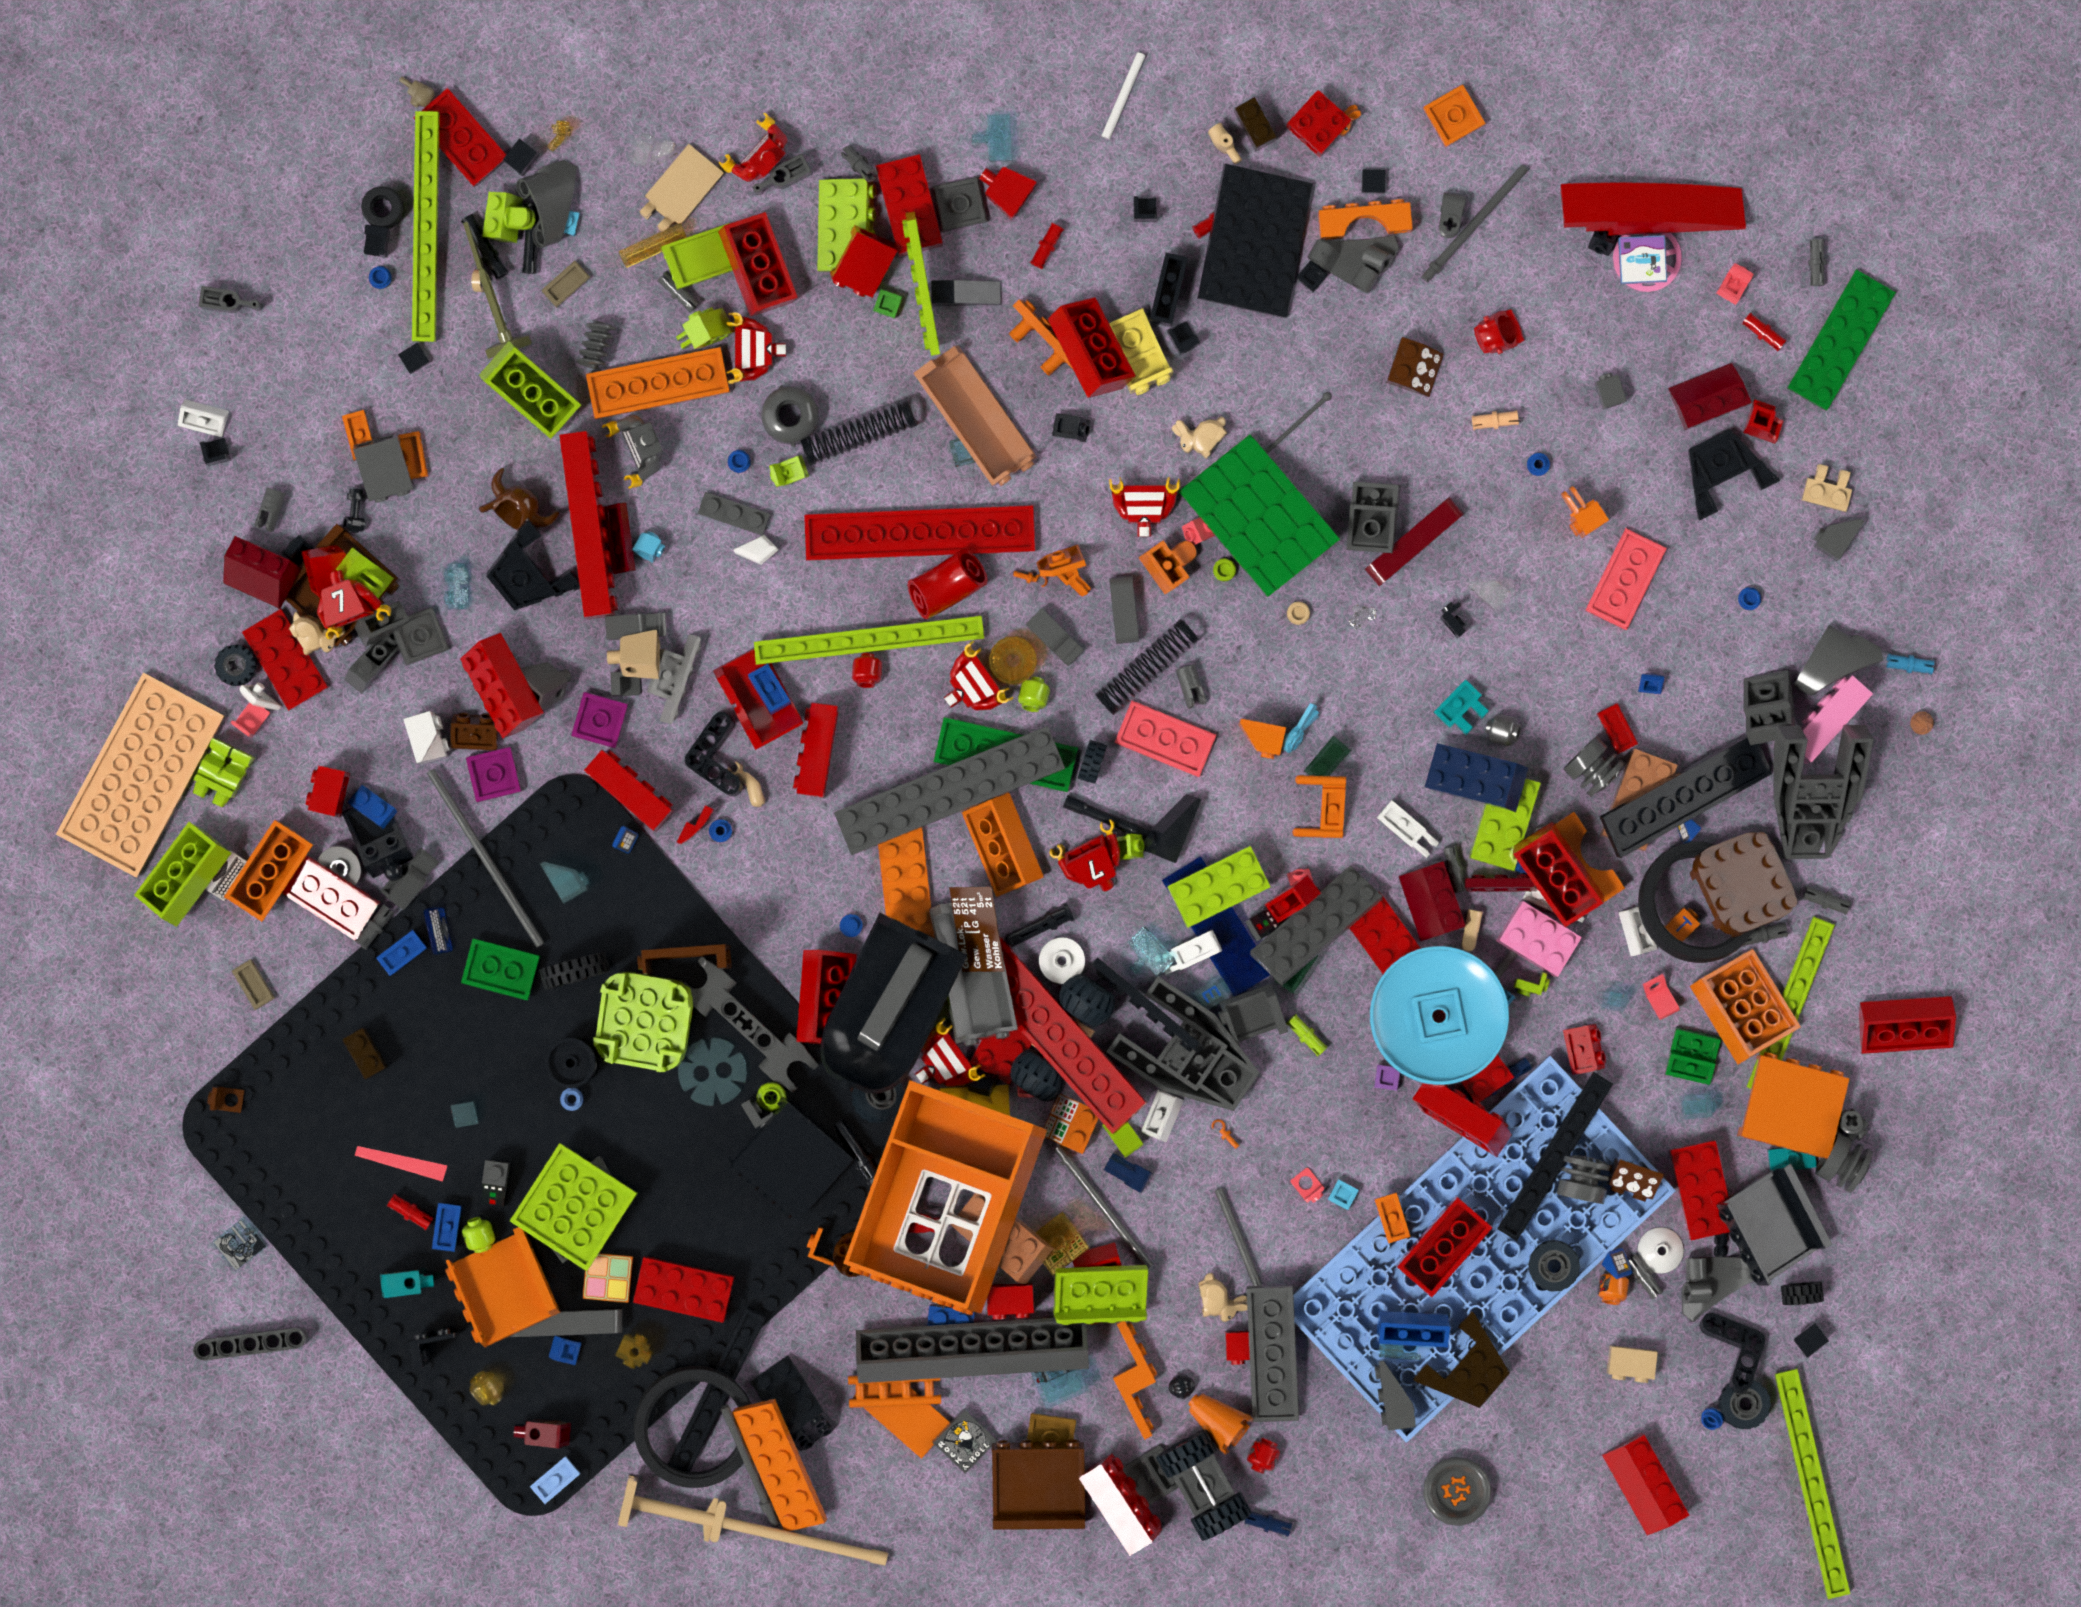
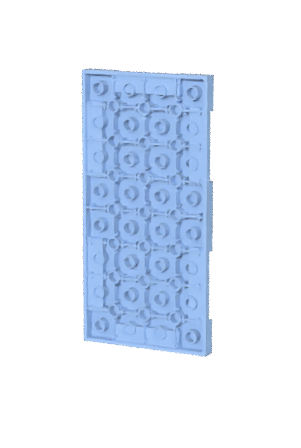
[1293,1055,1676,1443]

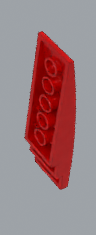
[1560,182,1746,235]

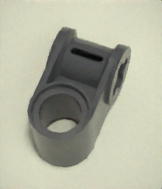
[1439,192,1466,238]

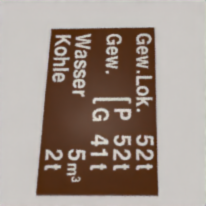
[949,887,1005,972]

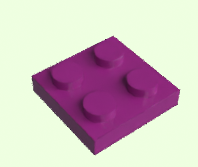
[571,692,628,749]
[466,747,522,802]

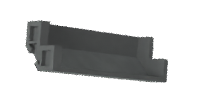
[929,903,1018,1046]

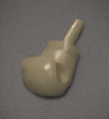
[399,76,435,108]

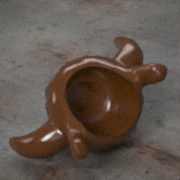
[479,468,559,530]

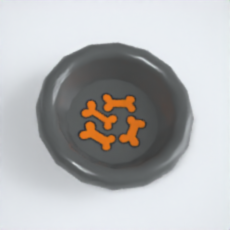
[1423,1457,1492,1526]

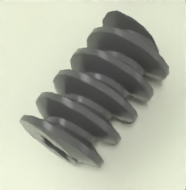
[576,320,616,371]

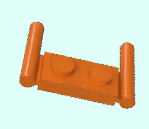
[1292,775,1346,838]

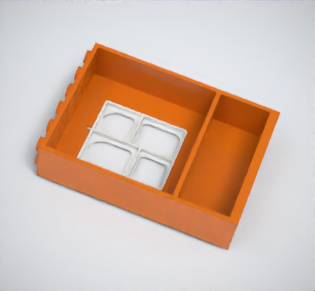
[843,1080,1047,1315]

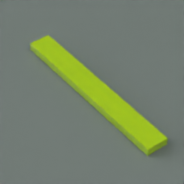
[1746,916,1835,1089]

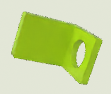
[1102,1122,1144,1158]

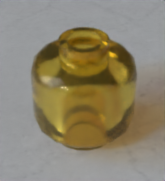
[469,1371,504,1405]

